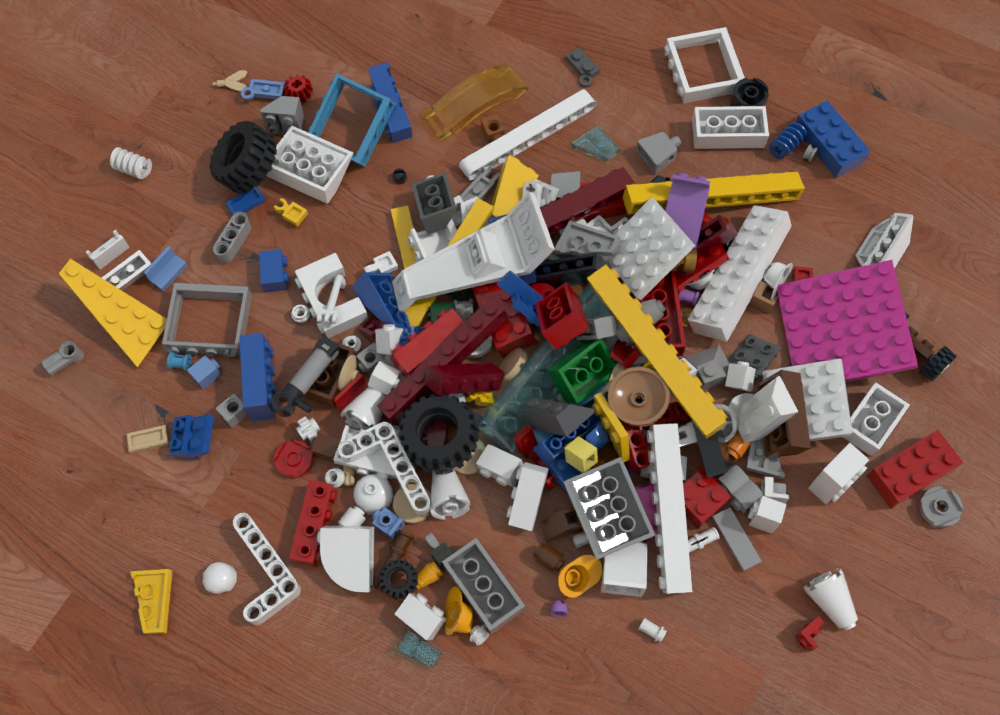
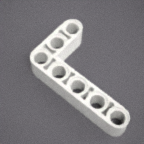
[338,422,430,515]
[233,513,301,625]

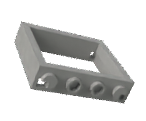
[162,283,252,357]

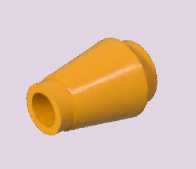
[416,561,443,590]

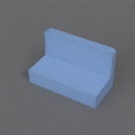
[144,246,188,292]

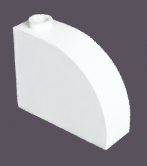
[317,526,374,592]

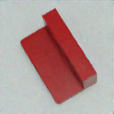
[609,339,641,369]
[333,373,369,412]

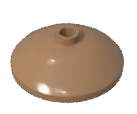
[608,367,670,426]

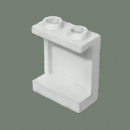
[408,219,457,262]

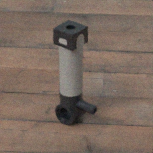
[272,335,342,417]

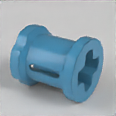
[167,352,192,371]

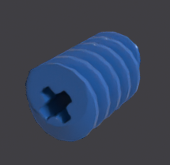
[769,122,808,160]

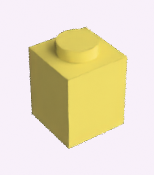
[565,436,598,473]

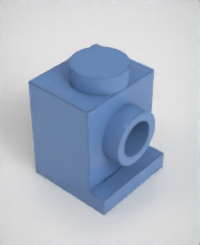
[372,507,405,541]

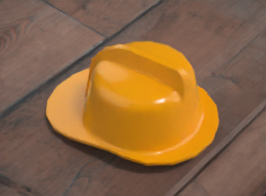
[558,555,603,598]
[445,586,473,636]

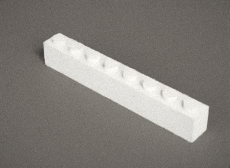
[647,424,692,594]

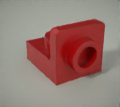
[795,616,825,652]

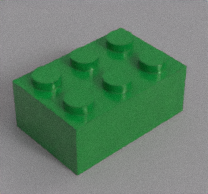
[547,338,616,404]

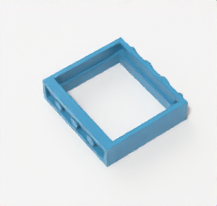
[308,73,396,167]

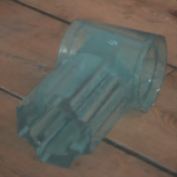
[396,630,442,669]

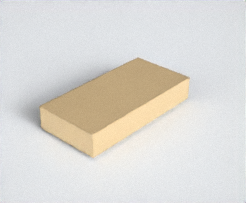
[126,425,170,454]

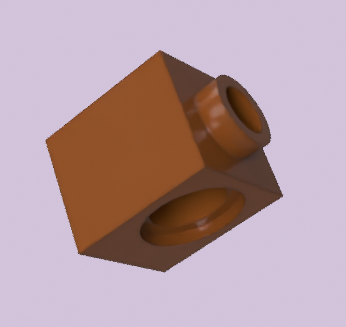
[481,114,505,144]

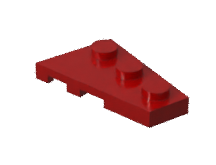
[675,245,729,292]

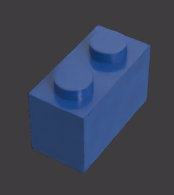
[259,249,289,293]

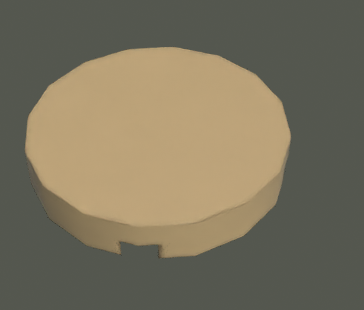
[499,348,527,383]
[393,484,431,524]

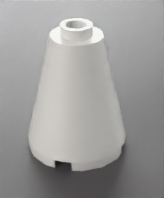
[341,387,387,431]
[430,468,470,520]
[803,568,858,630]

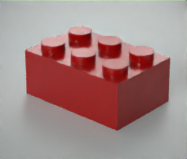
[535,282,589,350]

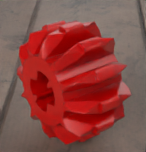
[283,74,313,103]

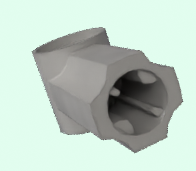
[42,341,84,375]

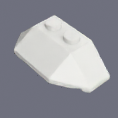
[855,213,913,269]

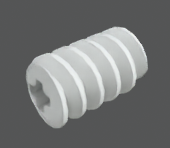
[110,147,152,179]

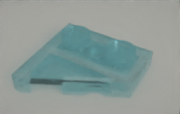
[571,125,620,161]

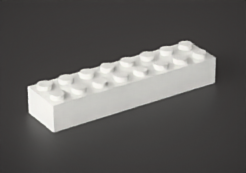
[688,205,792,342]

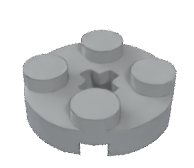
[918,486,963,528]

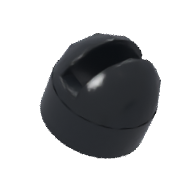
[393,168,407,184]

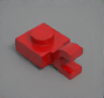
[513,425,540,463]

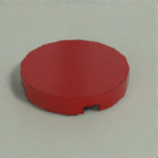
[273,439,314,479]

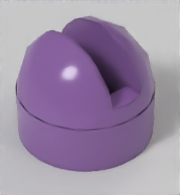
[551,600,567,617]

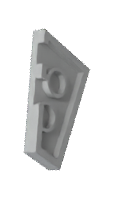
[554,221,621,256]

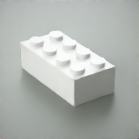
[692,106,769,149]

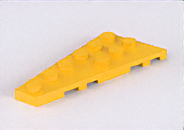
[59,259,167,369]

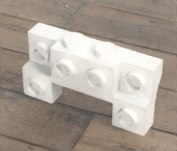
[333,425,416,480]

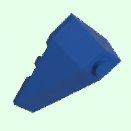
[352,272,410,331]

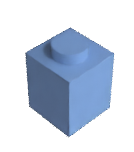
[187,356,221,390]

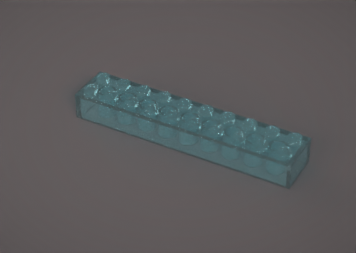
[476,284,611,453]

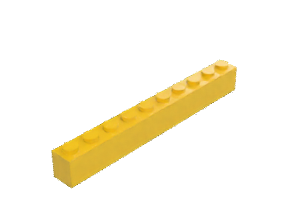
[623,172,805,214]
[587,265,727,439]

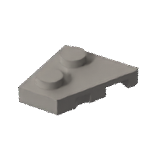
[745,439,785,480]

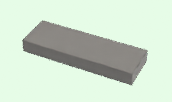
[712,508,762,572]

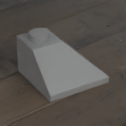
[685,345,729,391]

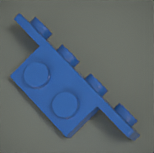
[497,270,544,328]

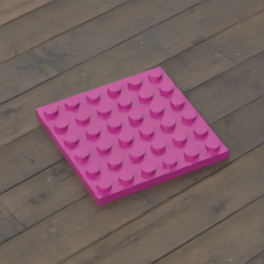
[777,260,918,382]

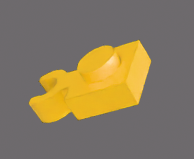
[274,198,308,227]
[465,391,494,407]

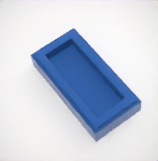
[225,187,266,215]

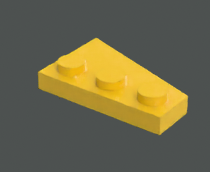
[592,393,630,462]
[130,569,172,634]

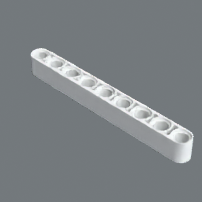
[459,89,596,181]

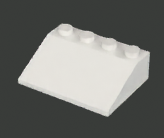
[266,126,353,204]

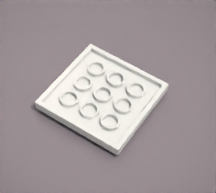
[607,197,695,300]
[762,358,853,441]

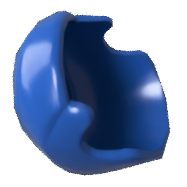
[585,422,609,451]

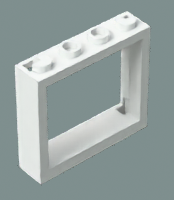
[664,27,745,104]

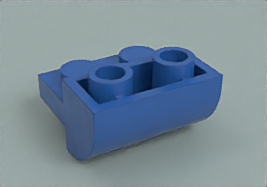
[169,414,214,460]

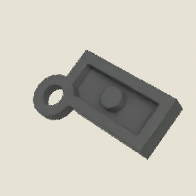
[565,48,600,88]

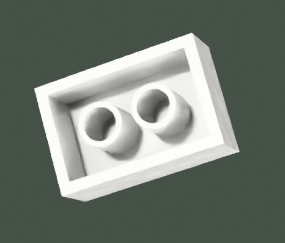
[843,382,910,457]
[808,443,869,505]

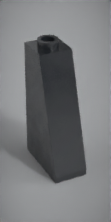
[692,421,734,478]

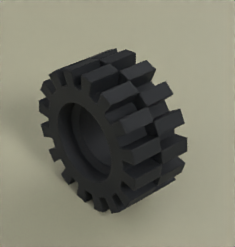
[379,559,418,599]

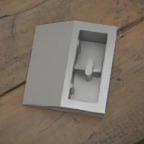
[260,96,305,134]

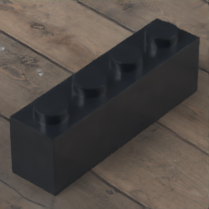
[532,252,608,289]

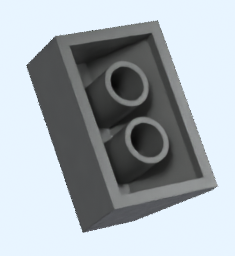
[412,172,457,235]
[521,398,595,437]

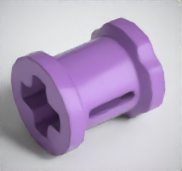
[678,289,700,308]

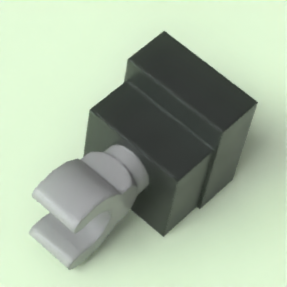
[424,533,454,570]

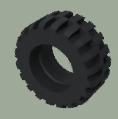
[209,121,277,193]
[399,393,479,474]

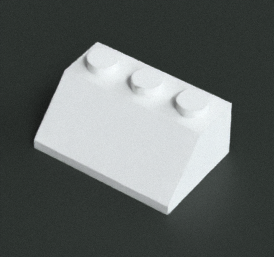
[738,376,798,443]

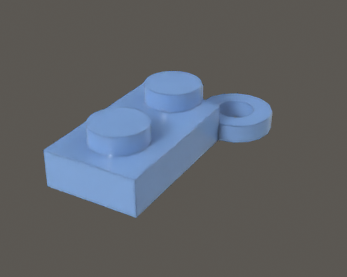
[241,79,285,100]

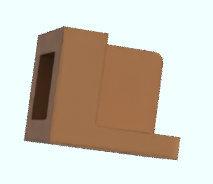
[749,281,778,314]

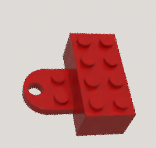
[472,281,555,358]

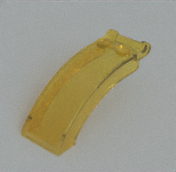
[420,64,529,141]

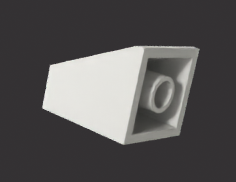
[600,541,647,597]

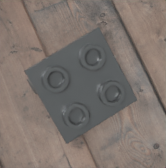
[728,334,781,380]

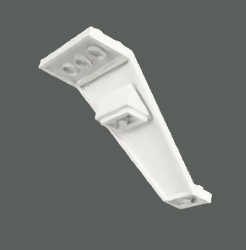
[392,191,555,312]

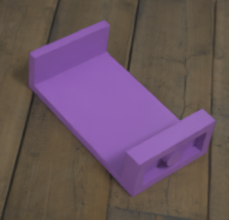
[666,173,710,249]

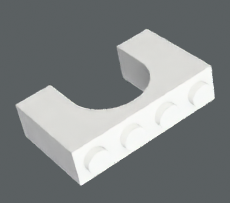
[294,253,368,338]

